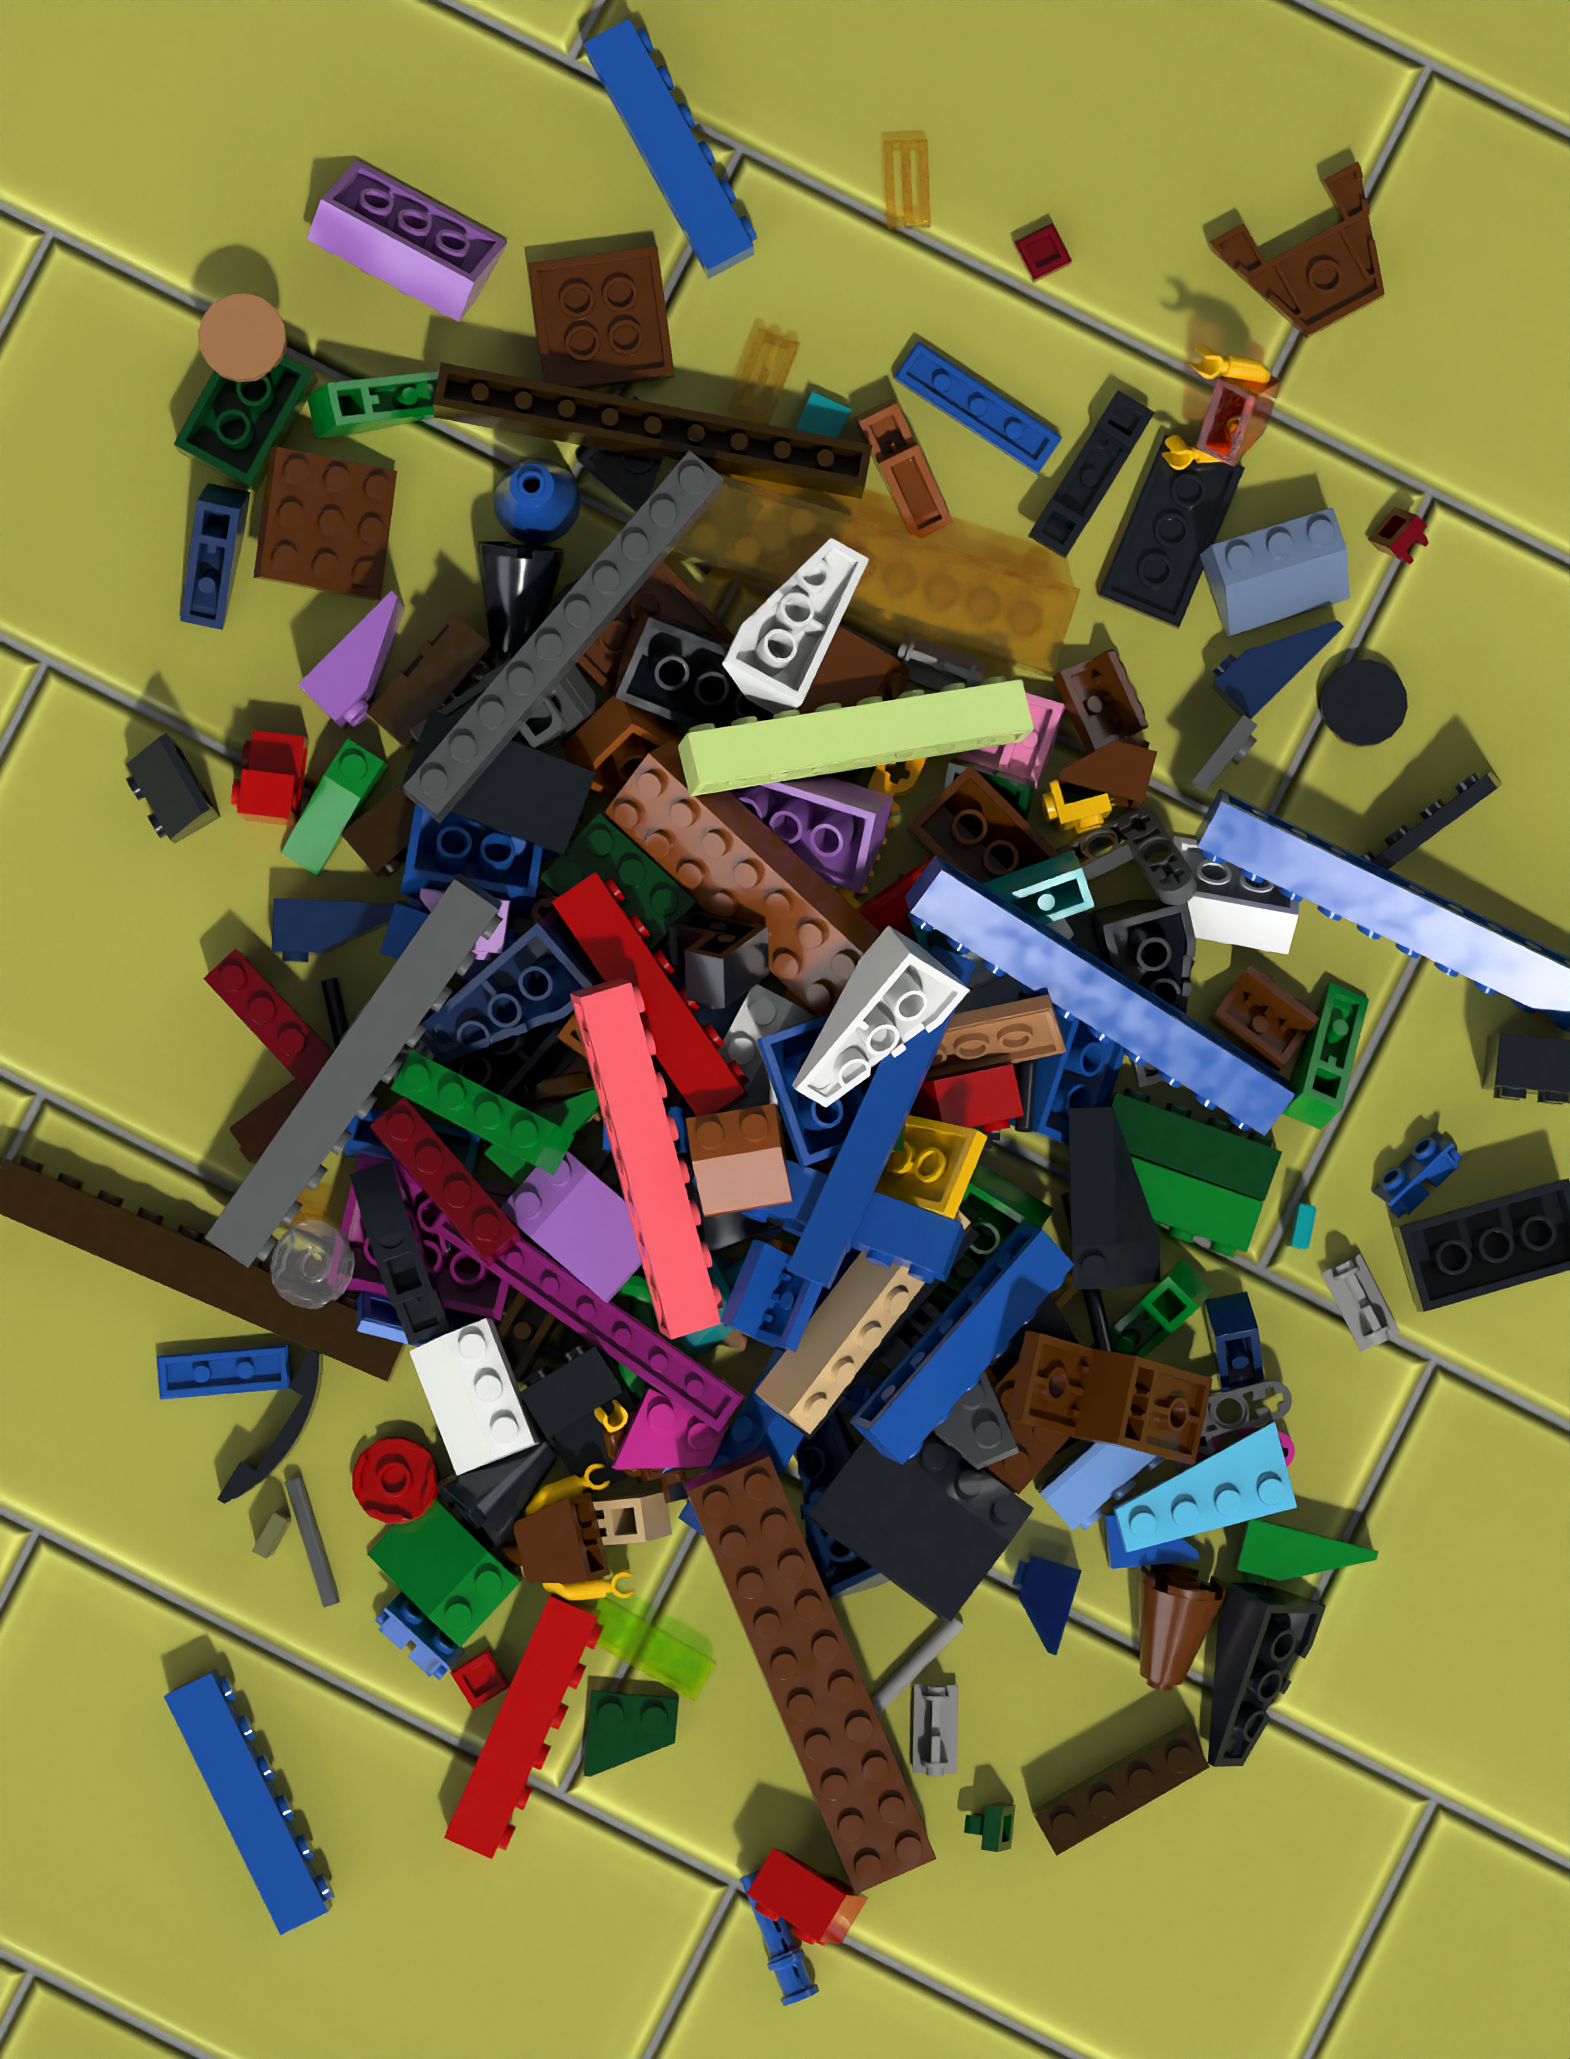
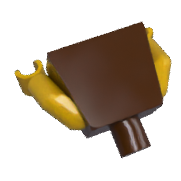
[502,1463,635,1601]

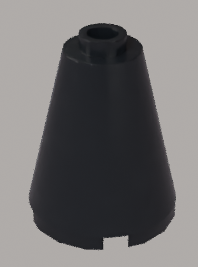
[477,541,564,660]
[436,1428,558,1548]

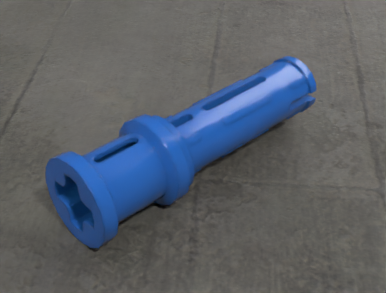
[739,1870,820,2006]

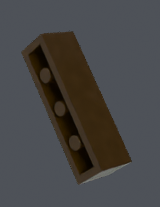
[340,782,415,877]
[1032,1724,1210,1856]

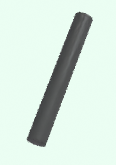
[285,1476,340,1608]

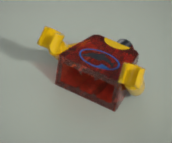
[1162,344,1281,470]

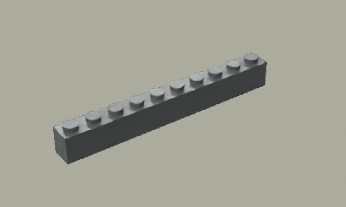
[403,450,724,823]
[205,873,503,1268]

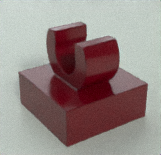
[1368,507,1429,564]

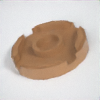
[198,293,287,382]

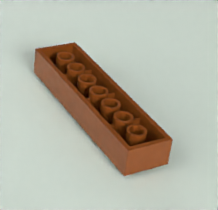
[603,739,881,1017]

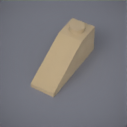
[592,1491,672,1546]

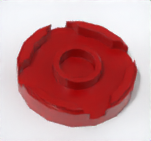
[352,1437,440,1524]

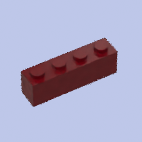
[203,949,334,1090]
[370,1097,522,1267]

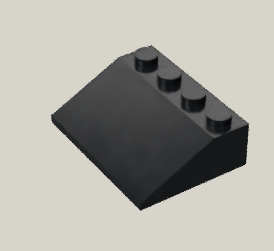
[806,1431,1034,1624]

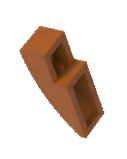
[853,399,953,541]

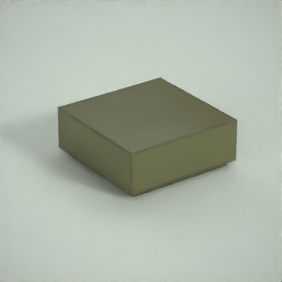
[252,1510,292,1559]

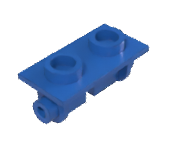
[1372,1131,1462,1218]
[375,1592,465,1680]

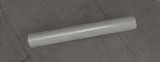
[871,1617,965,1716]

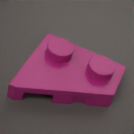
[611,1389,728,1470]

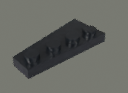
[1361,770,1502,869]

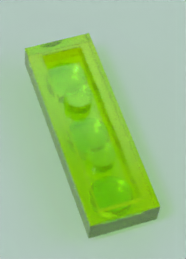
[595,1597,716,1702]

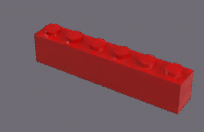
[552,872,749,1116]
[444,1593,604,1859]

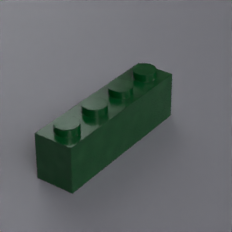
[1109,1088,1282,1202]

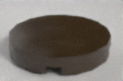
[515,1071,595,1107]

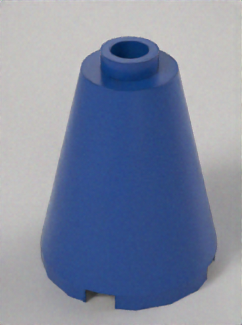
[494,458,580,544]

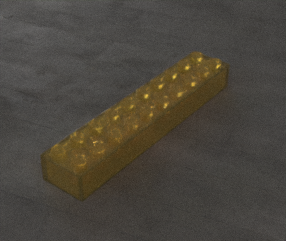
[650,456,1080,678]

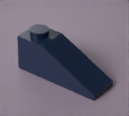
[180,483,251,630]
[1210,620,1344,720]
[272,898,395,963]

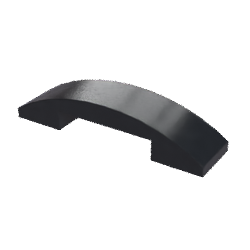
[1028,390,1155,559]
[217,1350,323,1504]

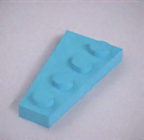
[1114,1421,1297,1552]

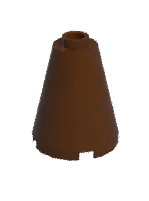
[1139,1564,1227,1691]

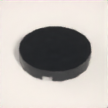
[1320,660,1408,747]

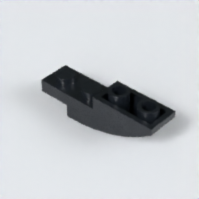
[350,1159,452,1344]

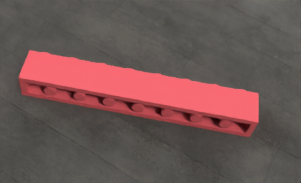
[570,978,723,1340]

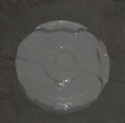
[270,1220,355,1309]

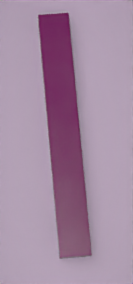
[430,1213,745,1432]

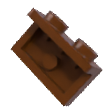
[1052,648,1148,755]
[1209,967,1319,1072]
[230,1078,307,1164]

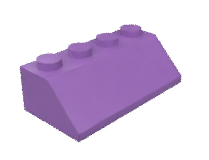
[307,159,508,322]
[728,775,893,893]

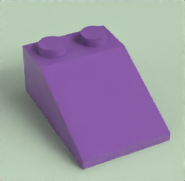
[298,591,405,731]
[500,1150,642,1303]

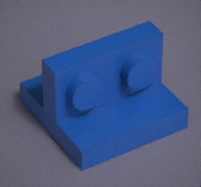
[719,1239,823,1353]

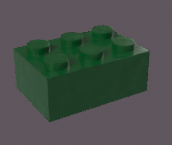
[173,355,318,494]
[540,813,701,954]

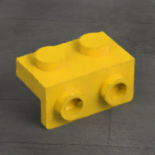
[1040,780,1112,834]

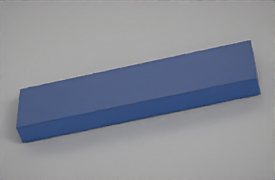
[894,341,1062,475]

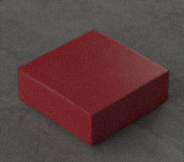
[1014,223,1072,283]

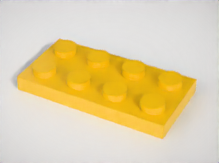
[822,1115,988,1219]

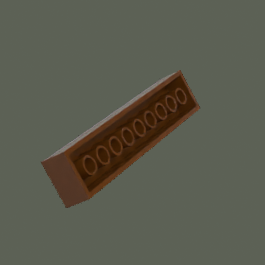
[682,1447,937,1895]

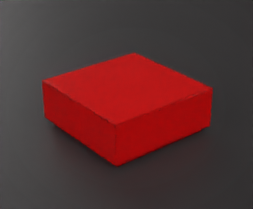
[450,1648,511,1710]

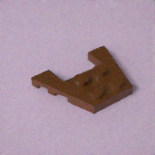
[1208,161,1385,338]

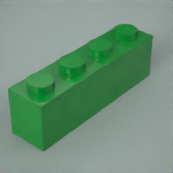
[391,1050,575,1176]
[1131,1157,1264,1258]

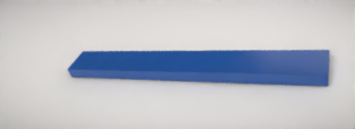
[787,945,976,1289]

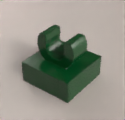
[964,1802,1016,1852]

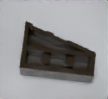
[367,610,496,752]

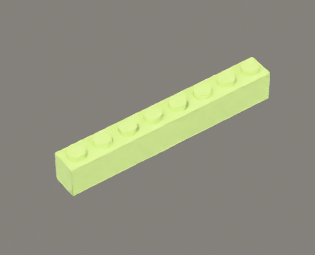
[678,676,1034,797]

